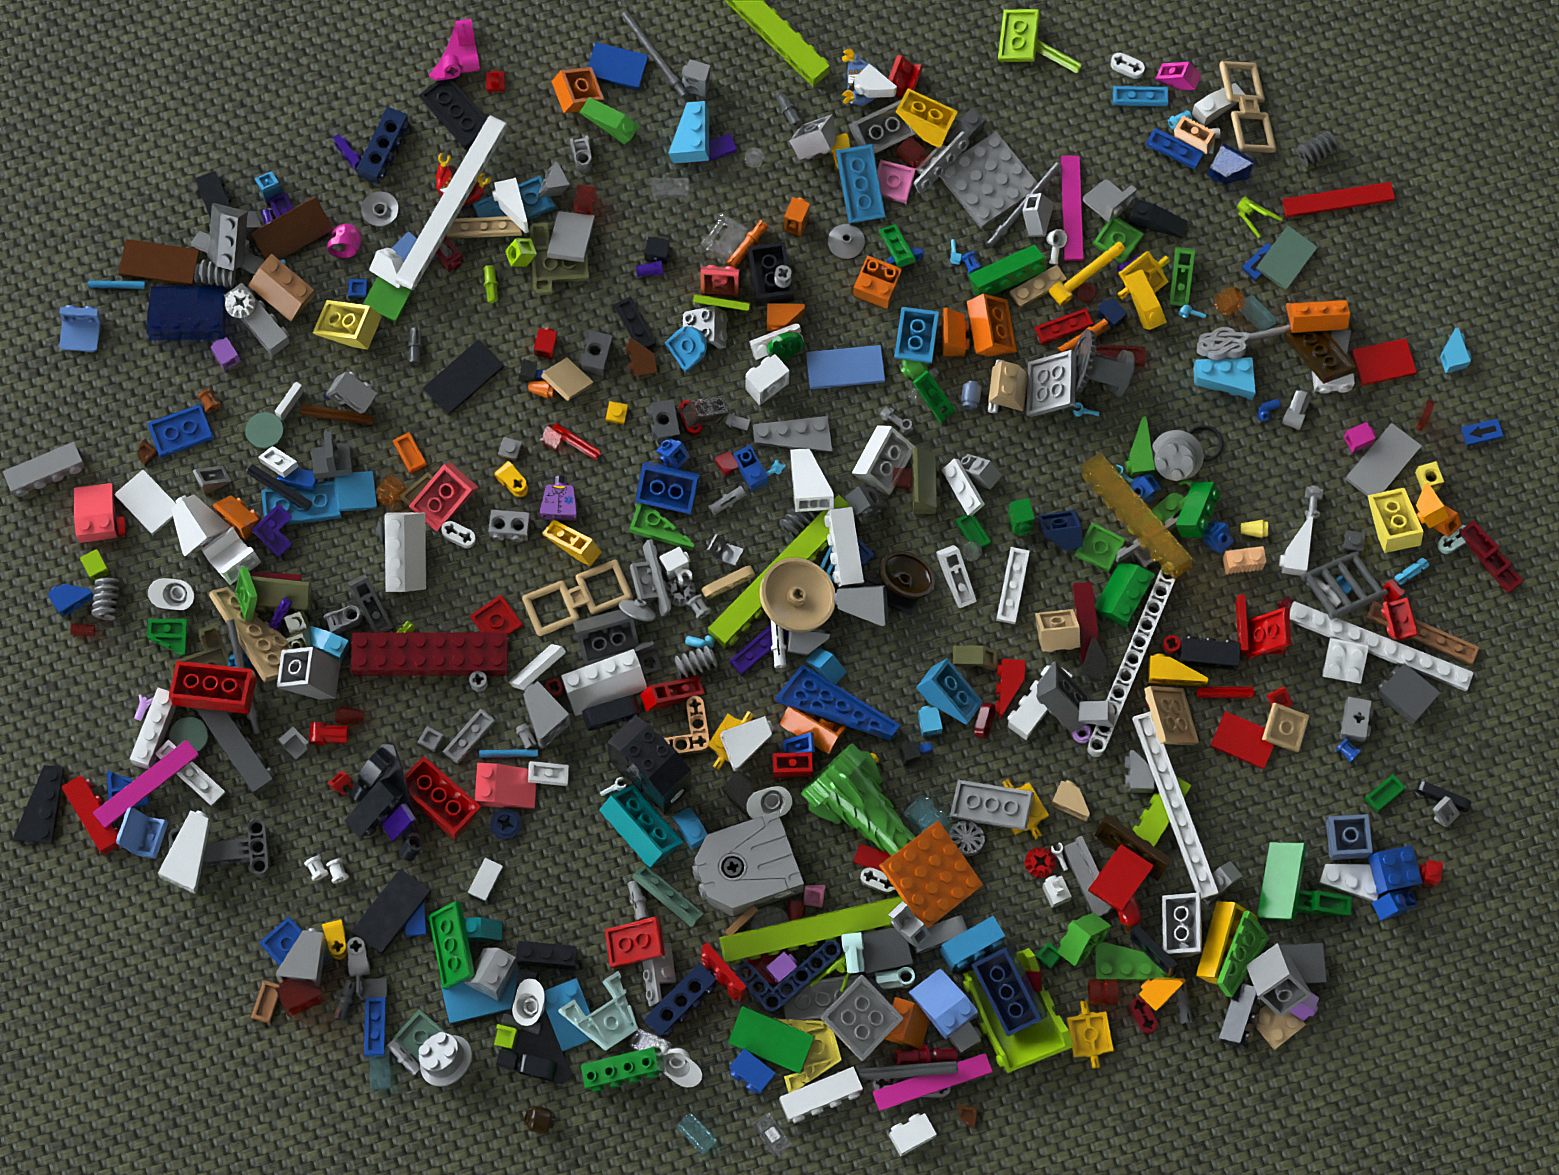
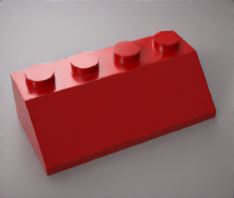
[405,756,481,841]

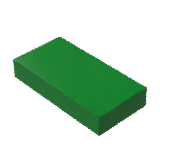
[955,514,992,553]
[1364,774,1406,814]

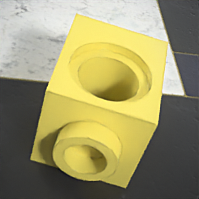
[1415,461,1444,492]

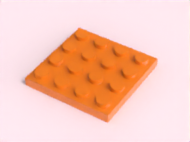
[879,820,983,929]

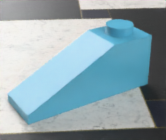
[310,626,351,664]

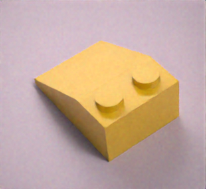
[896,88,958,148]

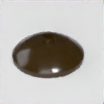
[880,551,935,599]

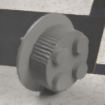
[1152,430,1204,481]
[419,1032,472,1086]

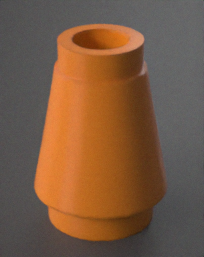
[528,381,557,399]

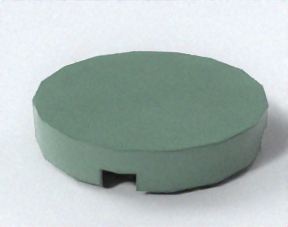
[245,412,284,449]
[169,717,208,753]

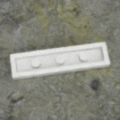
[996,547,1030,624]
[155,740,226,807]

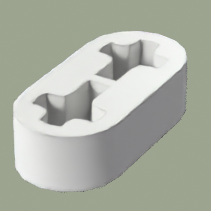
[1111,53,1145,79]
[441,521,476,549]
[860,867,895,894]

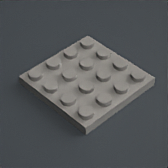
[939,131,1038,229]

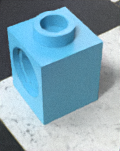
[918,705,943,737]

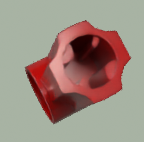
[309,722,348,745]

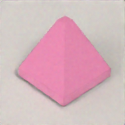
[803,885,826,908]

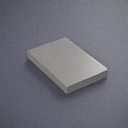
[547,211,595,262]

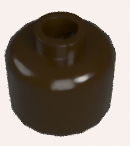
[524,1106,555,1134]

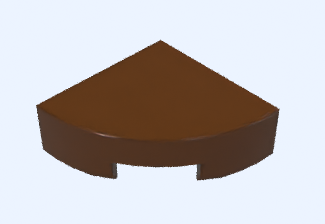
[139,440,158,467]
[958,1105,978,1128]

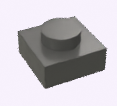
[1343,530,1365,553]

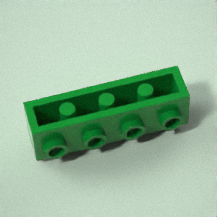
[968,244,1047,296]
[581,1046,665,1092]

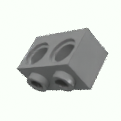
[682,59,711,97]
[489,510,530,542]

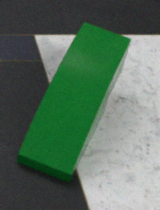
[1296,890,1352,917]

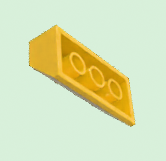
[1196,901,1258,985]

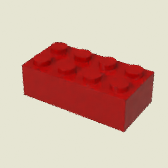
[168,661,257,714]

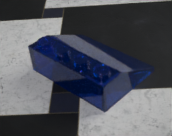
[146,286,227,340]

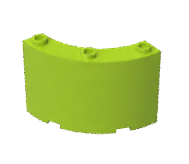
[963,948,1074,1073]

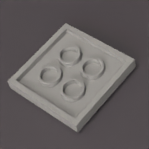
[1026,350,1076,417]
[820,975,904,1061]

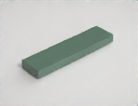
[632,865,705,927]

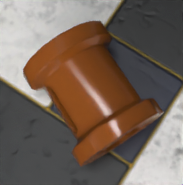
[198,388,221,413]

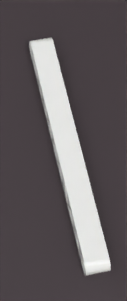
[395,115,508,290]
[1087,565,1177,757]

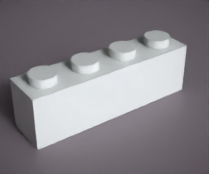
[825,507,864,588]
[1007,662,1072,740]
[130,688,177,770]
[779,1067,863,1123]

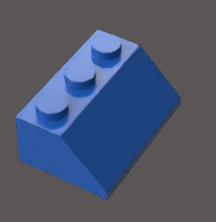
[635,462,701,514]

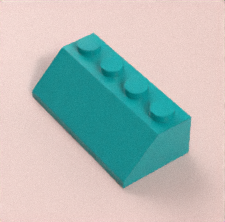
[599,785,683,868]

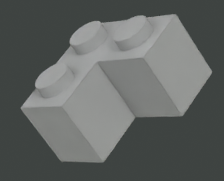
[325,371,377,414]

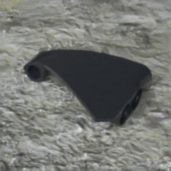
[496,968,572,1084]

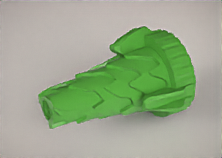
[800,743,916,856]

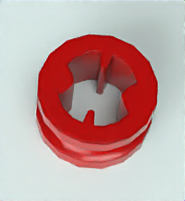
[1162,635,1181,654]
[545,679,563,698]

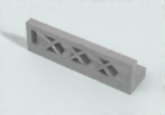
[1063,836,1114,917]

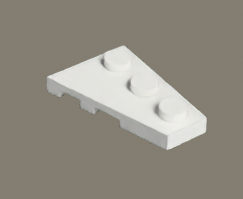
[1319,864,1378,902]

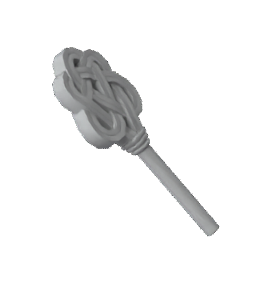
[1197,325,1291,360]

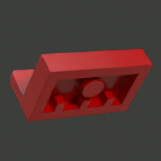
[888,55,923,99]

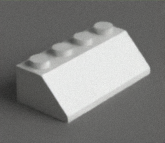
[385,513,426,592]
[561,649,647,717]

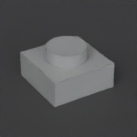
[498,437,522,461]

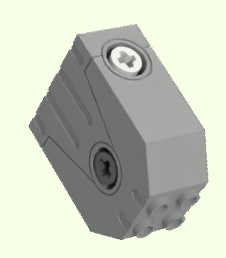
[692,811,804,916]

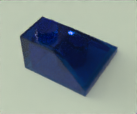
[1208,143,1255,184]

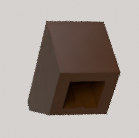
[625,338,657,377]

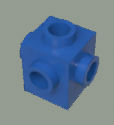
[656,438,690,469]
[1127,474,1162,504]
[1203,520,1234,553]

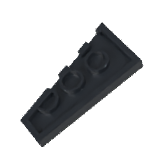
[13,765,64,845]

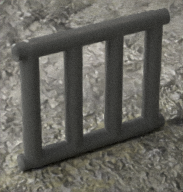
[1300,551,1388,620]

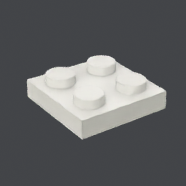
[1322,638,1369,683]

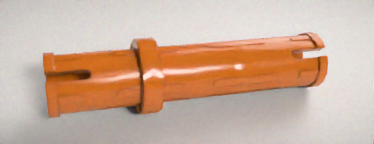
[726,220,769,269]
[1057,319,1110,353]

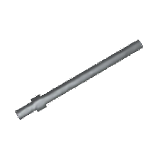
[621,11,688,98]
[987,162,1062,248]
[226,619,261,734]

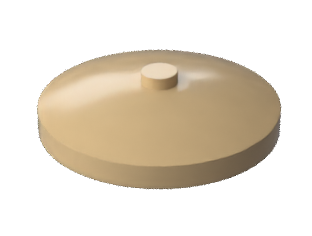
[760,558,835,633]

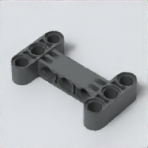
[169,819,270,878]

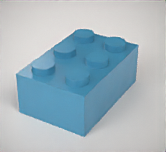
[940,916,1005,973]

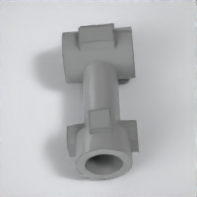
[880,407,913,435]
[1305,485,1323,522]

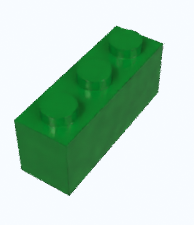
[1176,482,1220,538]

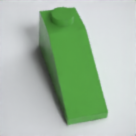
[579,97,640,144]
[1169,247,1195,306]
[1125,416,1155,478]

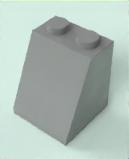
[834,585,889,626]
[277,647,341,700]
[523,681,571,750]
[276,928,326,987]
[1246,943,1312,1017]
[464,948,518,1002]

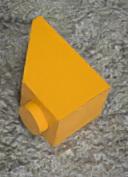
[1416,483,1449,529]
[1139,978,1186,1011]

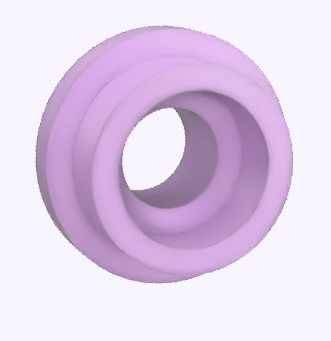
[1072,725,1092,743]

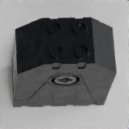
[607,716,692,814]

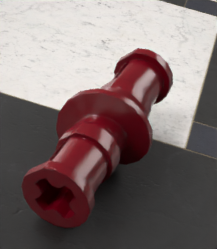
[895,1044,957,1066]

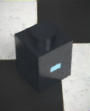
[645,237,673,264]

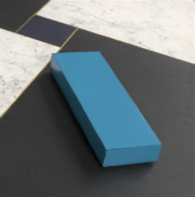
[1113,86,1169,106]

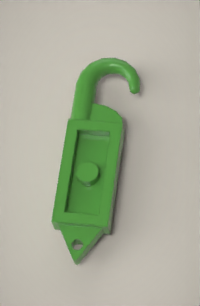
[1140,479,1193,534]

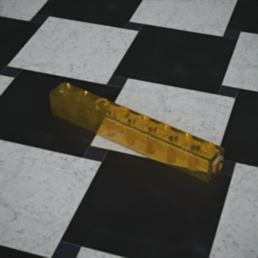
[1081,453,1192,579]

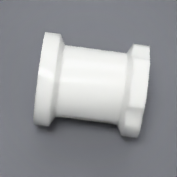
[304,855,329,881]
[326,858,349,884]

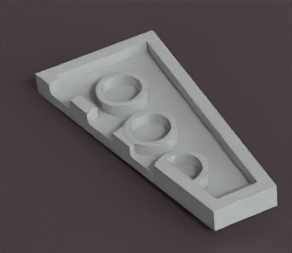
[752,416,832,454]

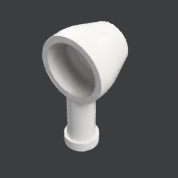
[1046,229,1067,265]

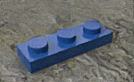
[1146,128,1204,170]
[364,997,386,1057]

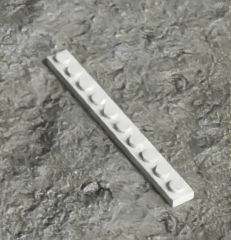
[1290,601,1474,691]
[1132,711,1219,899]

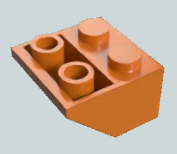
[853,255,902,309]

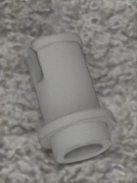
[726,413,751,431]
[516,723,537,749]

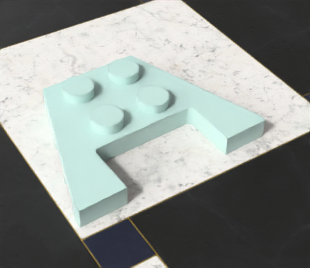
[558,971,638,1051]

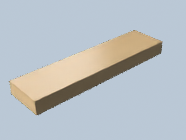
[447,216,522,239]

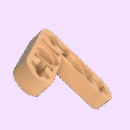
[664,696,709,755]

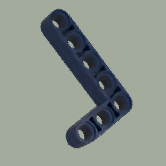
[737,941,841,1014]

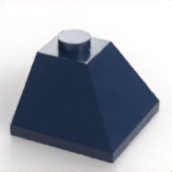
[1037,510,1083,550]

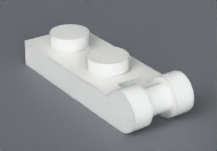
[749,324,804,360]

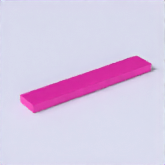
[1061,156,1083,261]
[93,740,199,829]
[872,1053,992,1111]

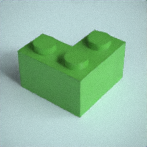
[1057,912,1111,966]

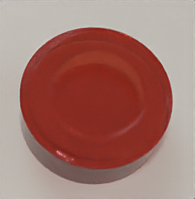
[1076,283,1096,303]

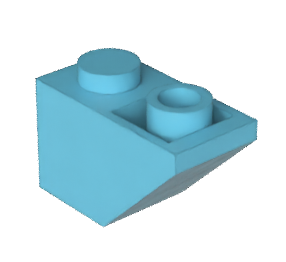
[1440,328,1472,374]

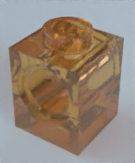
[1214,286,1246,315]
[375,473,406,507]

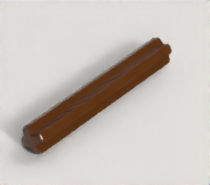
[300,404,375,425]

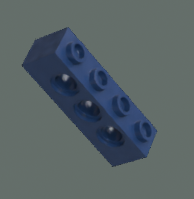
[357,107,410,184]
[644,963,716,1039]

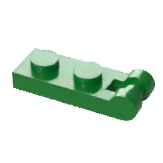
[912,371,956,424]

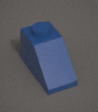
[47,584,94,618]

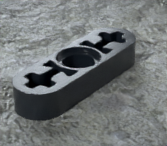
[1415,781,1472,812]

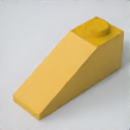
[1124,269,1167,330]
[542,519,602,566]
[1148,654,1208,687]

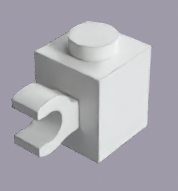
[659,547,692,585]
[1042,875,1072,908]

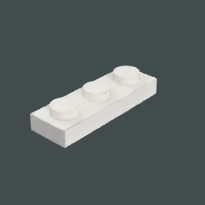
[942,459,985,516]

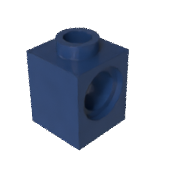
[1097,297,1127,331]

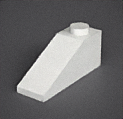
[1192,83,1245,126]
[492,178,529,233]
[1279,516,1313,576]
[936,545,977,608]

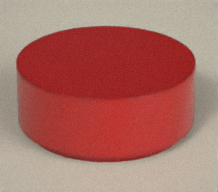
[116,516,126,536]

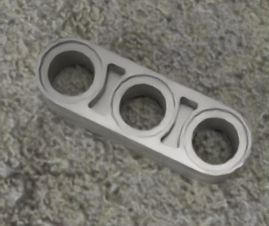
[913,915,968,954]

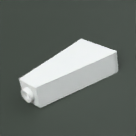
[790,449,834,512]
[158,810,210,894]

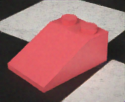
[700,265,740,297]
[409,462,479,532]
[74,483,118,543]
[475,763,536,809]

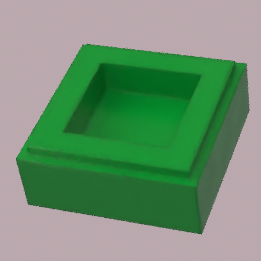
[1035,942,1062,970]

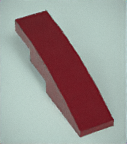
[1459,520,1524,594]
[1072,582,1100,663]

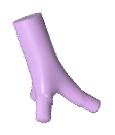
[134,694,154,721]

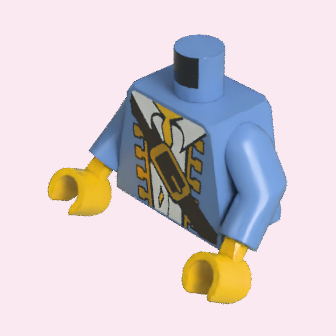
[842,48,888,106]

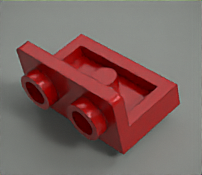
[1382,597,1419,641]

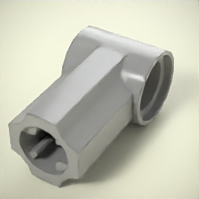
[1282,390,1311,430]

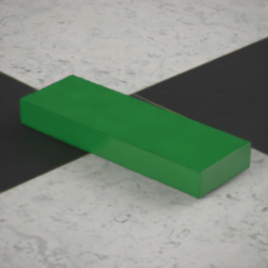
[879,224,916,268]

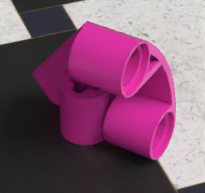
[429,19,480,81]

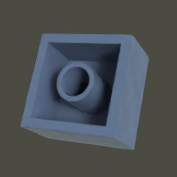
[1326,814,1373,860]

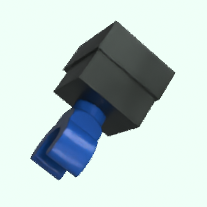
[518,359,546,382]
[898,741,933,765]

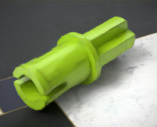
[483,265,498,303]

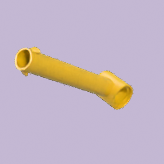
[1048,241,1126,306]

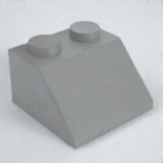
[790,114,836,160]

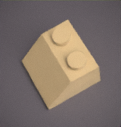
[988,361,1028,411]
[1035,609,1080,652]

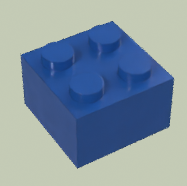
[1368,845,1422,895]

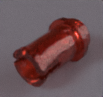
[70,622,95,637]

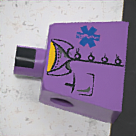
[540,475,577,521]

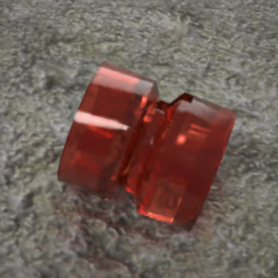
[1088,979,1118,1005]

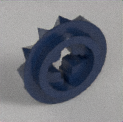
[490,808,522,840]

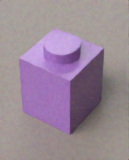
[211,337,241,371]
[766,952,797,984]
[1289,993,1319,1021]

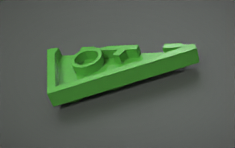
[629,503,695,551]

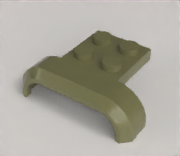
[529,222,589,296]
[168,625,229,677]

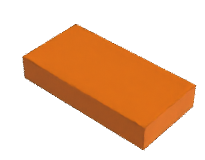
[392,432,427,474]

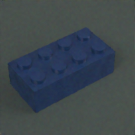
[971,944,1047,1037]

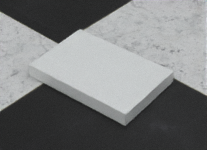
[114,470,176,535]
[509,644,566,690]

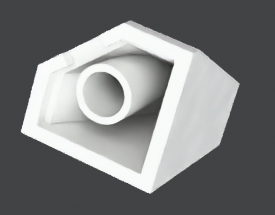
[171,495,231,556]

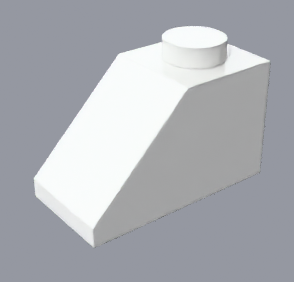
[854,64,897,98]
[369,248,404,289]

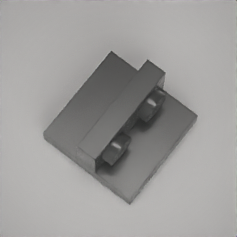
[311,431,352,479]

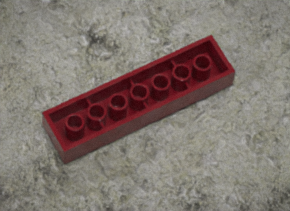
[351,632,509,676]

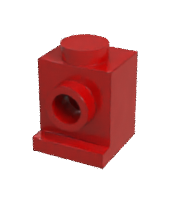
[1419,860,1443,886]

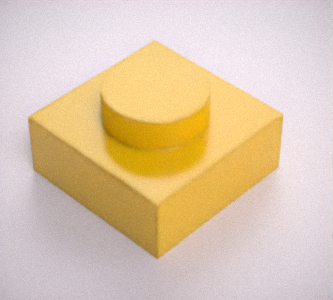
[606,401,628,425]

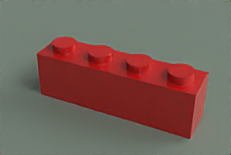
[61,775,120,856]

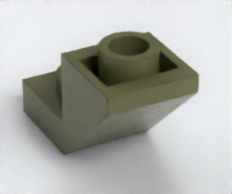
[284,609,311,649]
[953,646,997,670]

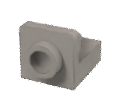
[1432,796,1460,827]

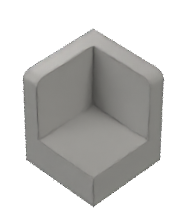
[278,727,311,760]

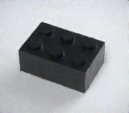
[748,242,794,307]

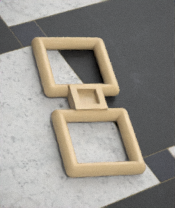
[1219,61,1276,153]
[522,560,633,636]

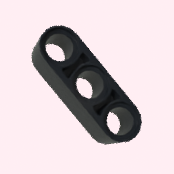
[582,695,641,731]

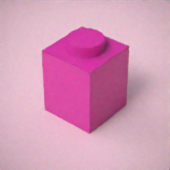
[1344,422,1376,453]

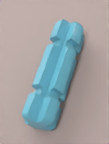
[1394,558,1429,585]

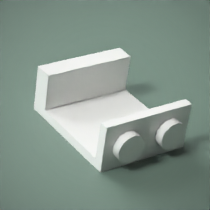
[201,527,261,585]

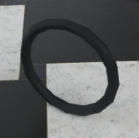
[1188,425,1224,462]

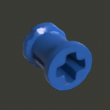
[961,251,983,274]
[1335,737,1361,763]

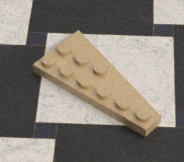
[209,587,289,682]

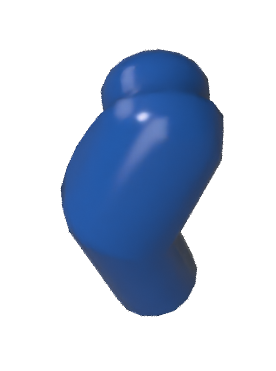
[1257,399,1280,421]

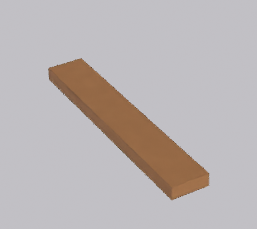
[1365,601,1480,666]

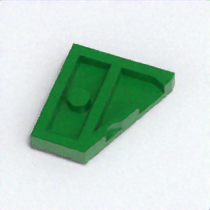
[147,619,188,657]

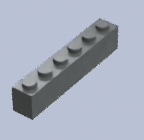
[195,708,275,797]

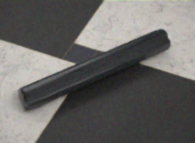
[246,464,313,511]

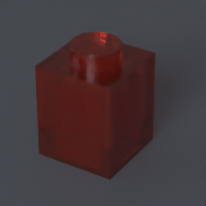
[896,136,926,168]
[574,184,597,215]

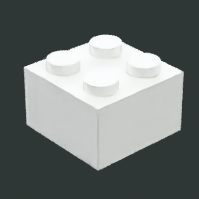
[745,354,789,406]

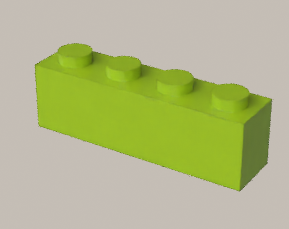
[1132,776,1191,847]

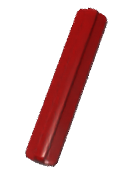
[551,423,601,460]
[1197,687,1254,698]

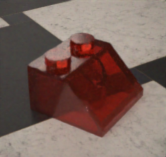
[275,980,326,1017]

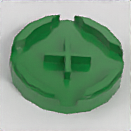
[767,332,804,361]

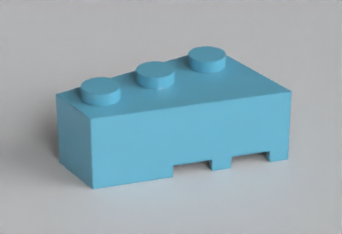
[669,101,709,164]
[1193,357,1255,400]

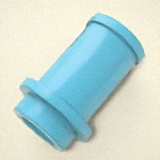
[1168,110,1192,130]

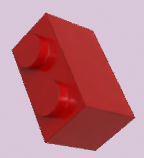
[773,752,813,778]

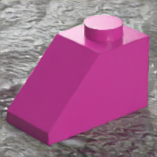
[1155,62,1202,90]

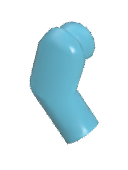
[685,635,715,649]

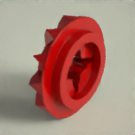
[1025,847,1056,878]

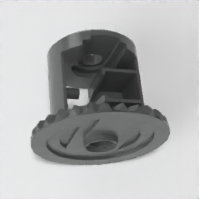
[1074,329,1135,397]

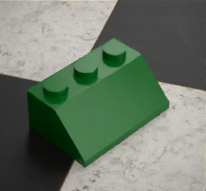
[1095,562,1155,629]

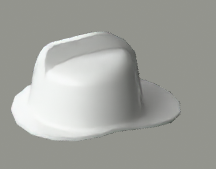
[148,578,194,610]
[747,786,792,819]
[512,979,545,1026]
[663,1048,702,1087]

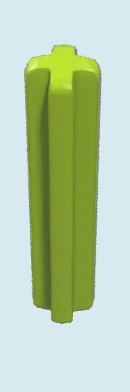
[1036,39,1082,73]

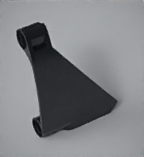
[350,743,423,861]

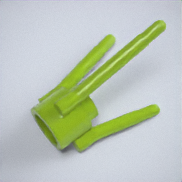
[1237,196,1283,238]
[810,952,851,992]

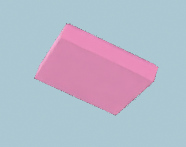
[877,159,916,204]

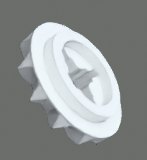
[225,289,255,318]

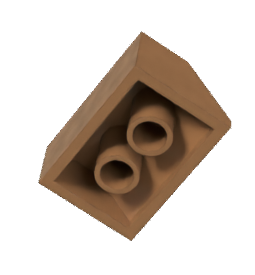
[248,254,316,322]

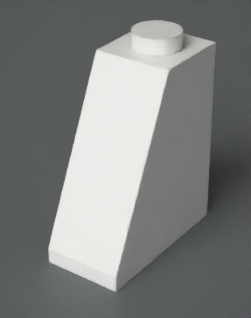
[720,716,773,771]

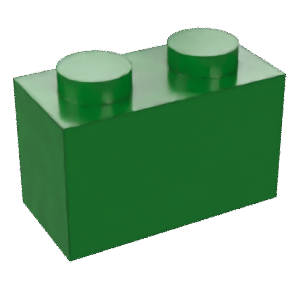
[1008,498,1035,536]

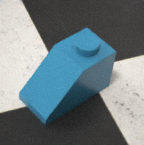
[672,807,708,850]

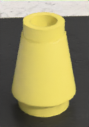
[1241,520,1268,538]

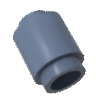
[961,381,982,410]

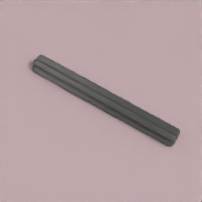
[859,1061,958,1080]

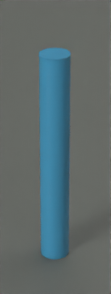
[88,280,146,289]
[479,749,538,758]

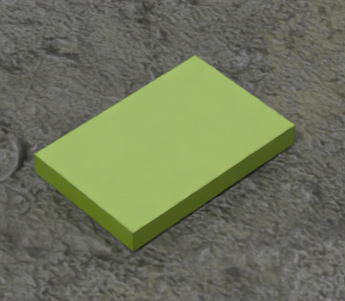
[998,9,1041,62]
[693,294,752,311]

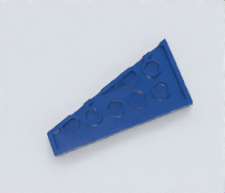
[774,664,900,741]

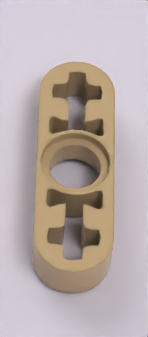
[701,566,755,599]

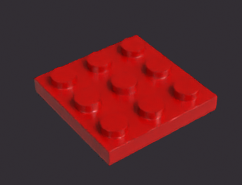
[701,942,747,1003]

